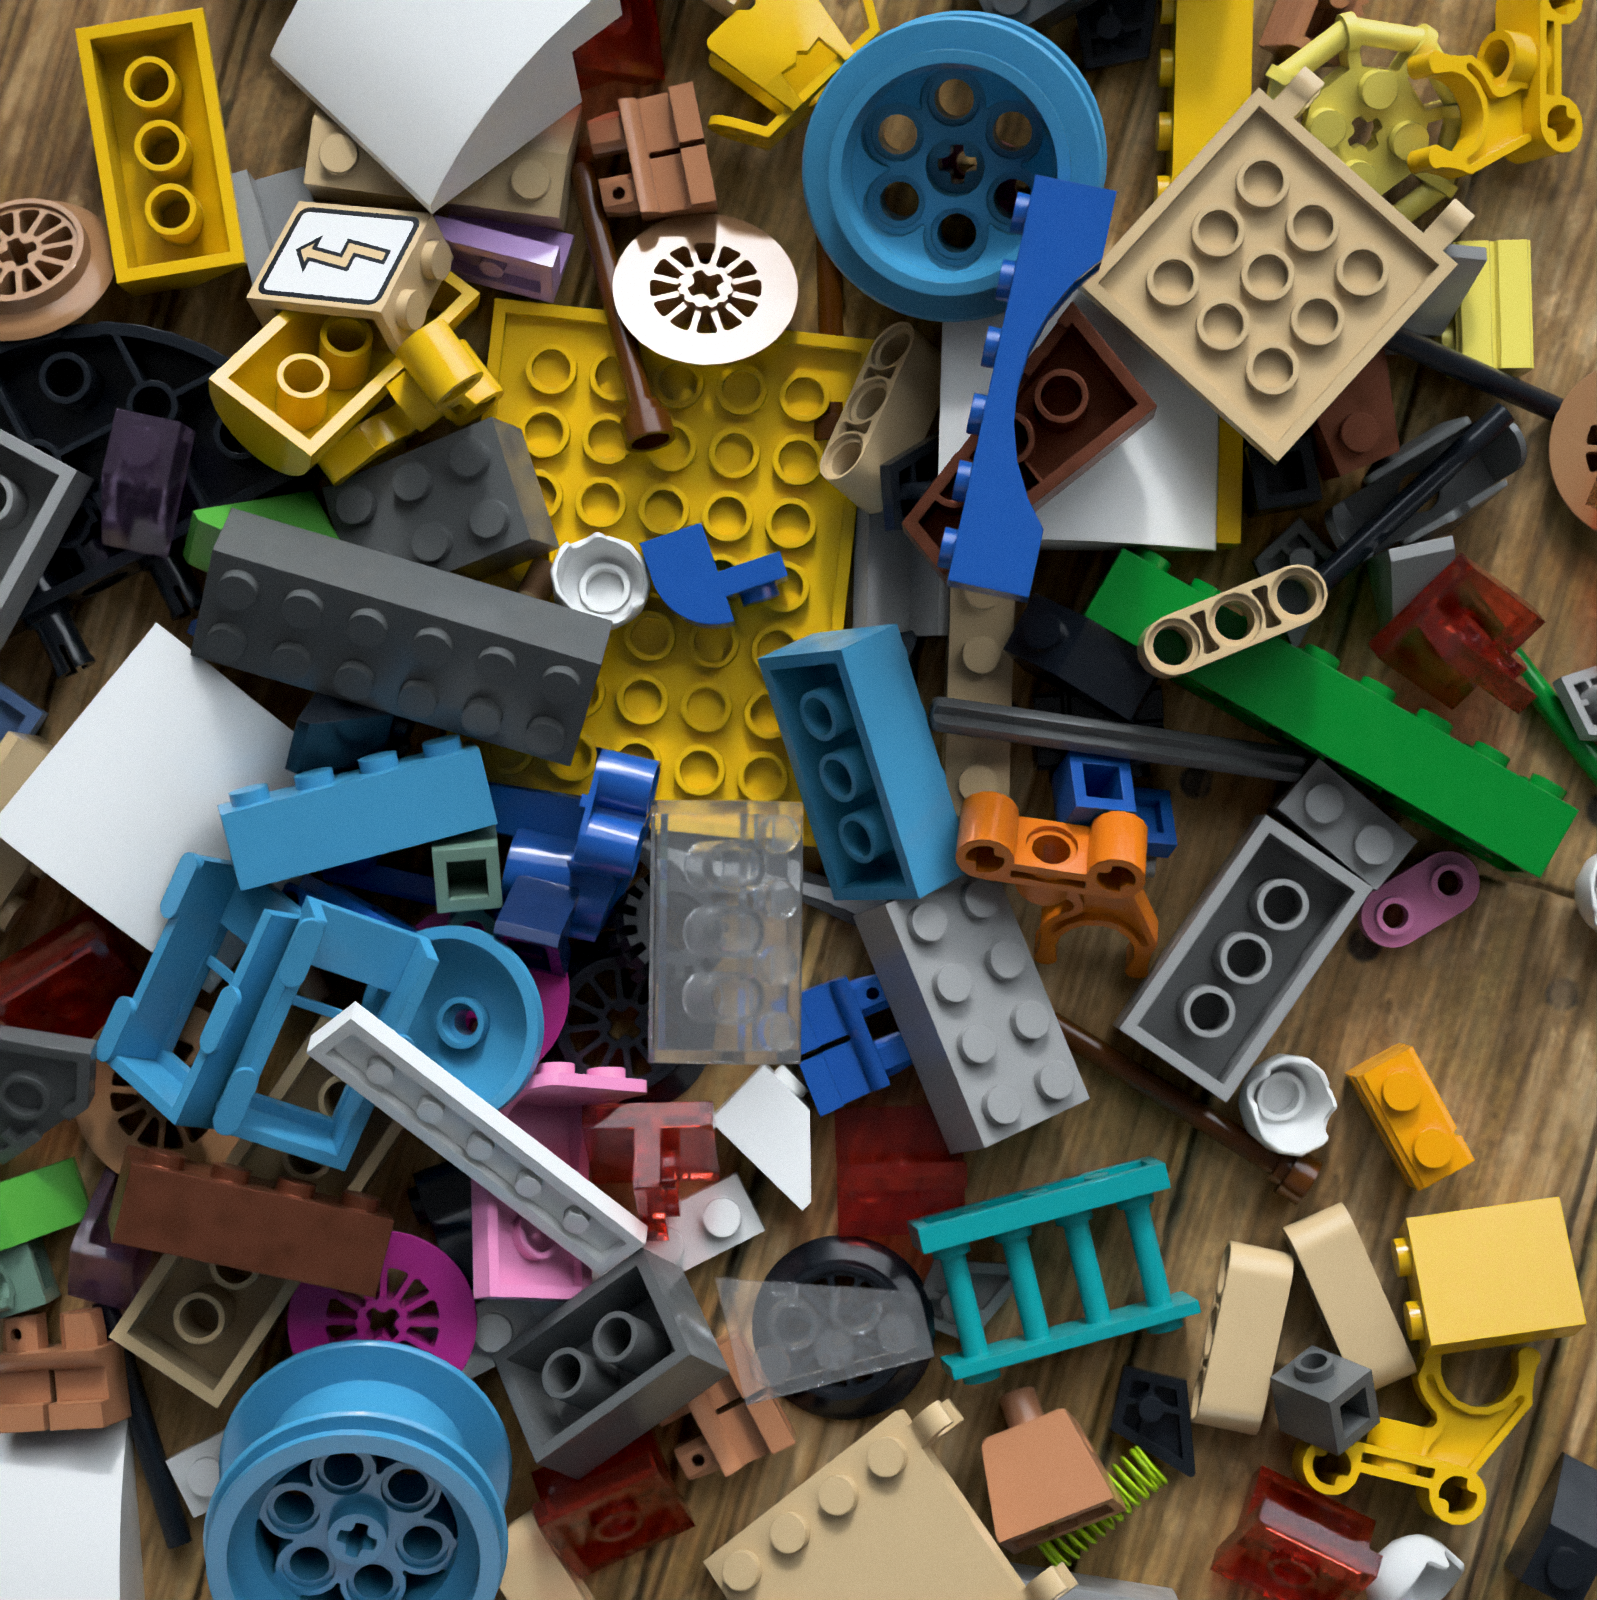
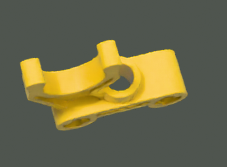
[1407,0,1583,180]
[317,319,504,486]
[1292,1346,1541,1525]

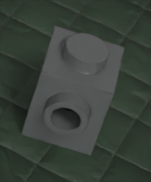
[1270,1345,1380,1456]

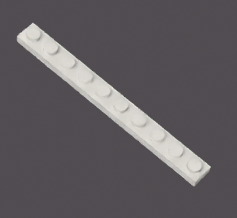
[165,1171,765,1518]

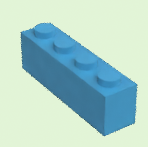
[217,734,498,891]

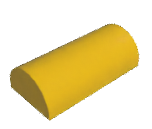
[209,271,480,476]

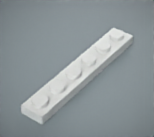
[306,1001,648,1276]

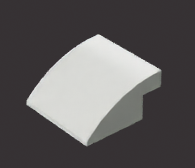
[270,0,622,214]
[938,289,1220,551]
[0,622,344,994]
[0,1419,145,1600]

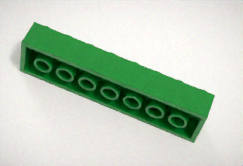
[1079,546,1579,878]

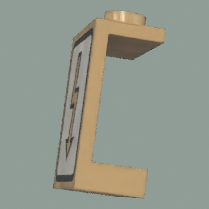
[246,201,454,355]

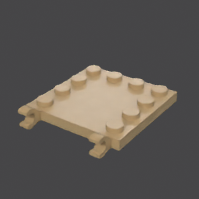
[1078,66,1475,465]
[703,1398,1078,1600]

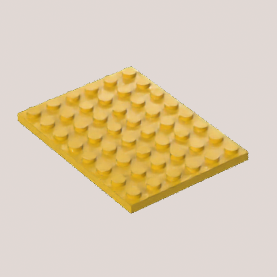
[446,298,875,847]

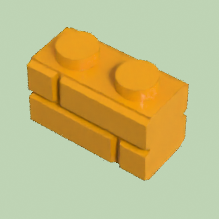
[1345,1043,1475,1191]

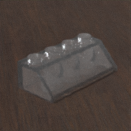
[648,800,803,1065]

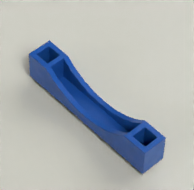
[937,174,1117,603]

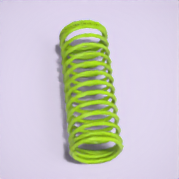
[1037,1445,1168,1568]

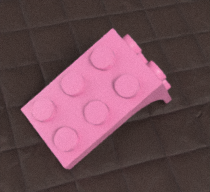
[471,1062,647,1302]

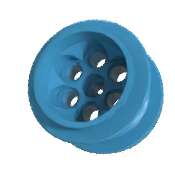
[802,10,1107,322]
[203,1340,512,1600]

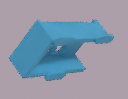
[97,852,302,1129]
[213,895,439,1171]

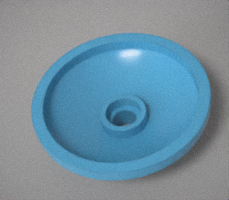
[361,925,544,1111]

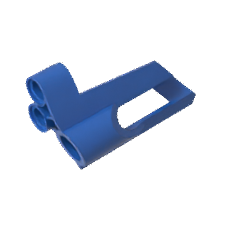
[321,747,661,943]

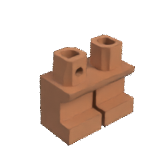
[586,81,718,225]
[0,1307,132,1433]
[659,1326,796,1480]

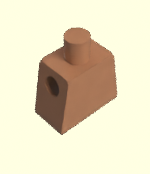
[981,1387,1127,1555]

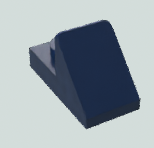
[493,875,580,978]

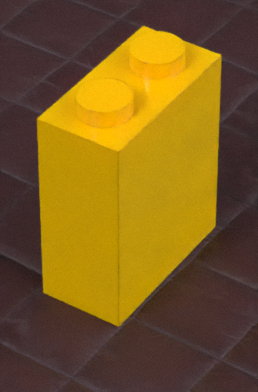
[1391,1197,1587,1357]

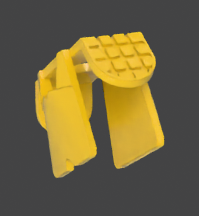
[707,0,880,151]

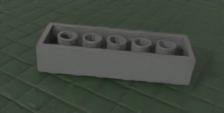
[190,508,613,766]

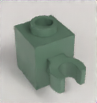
[431,825,503,936]
[0,1236,61,1319]

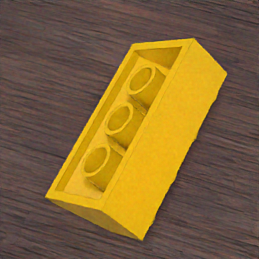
[75,8,247,297]

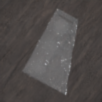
[714,1276,935,1406]

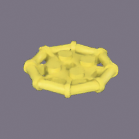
[1265,11,1461,223]

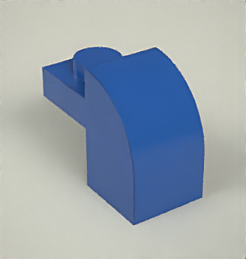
[640,523,788,629]
[1051,751,1178,858]

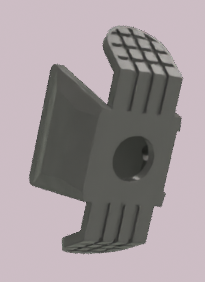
[1324,416,1527,564]

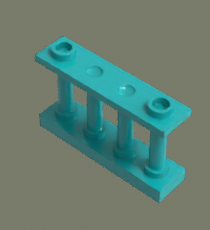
[906,1156,1201,1385]

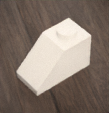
[710,1061,811,1211]

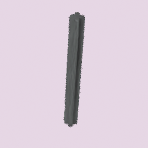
[929,696,1305,783]

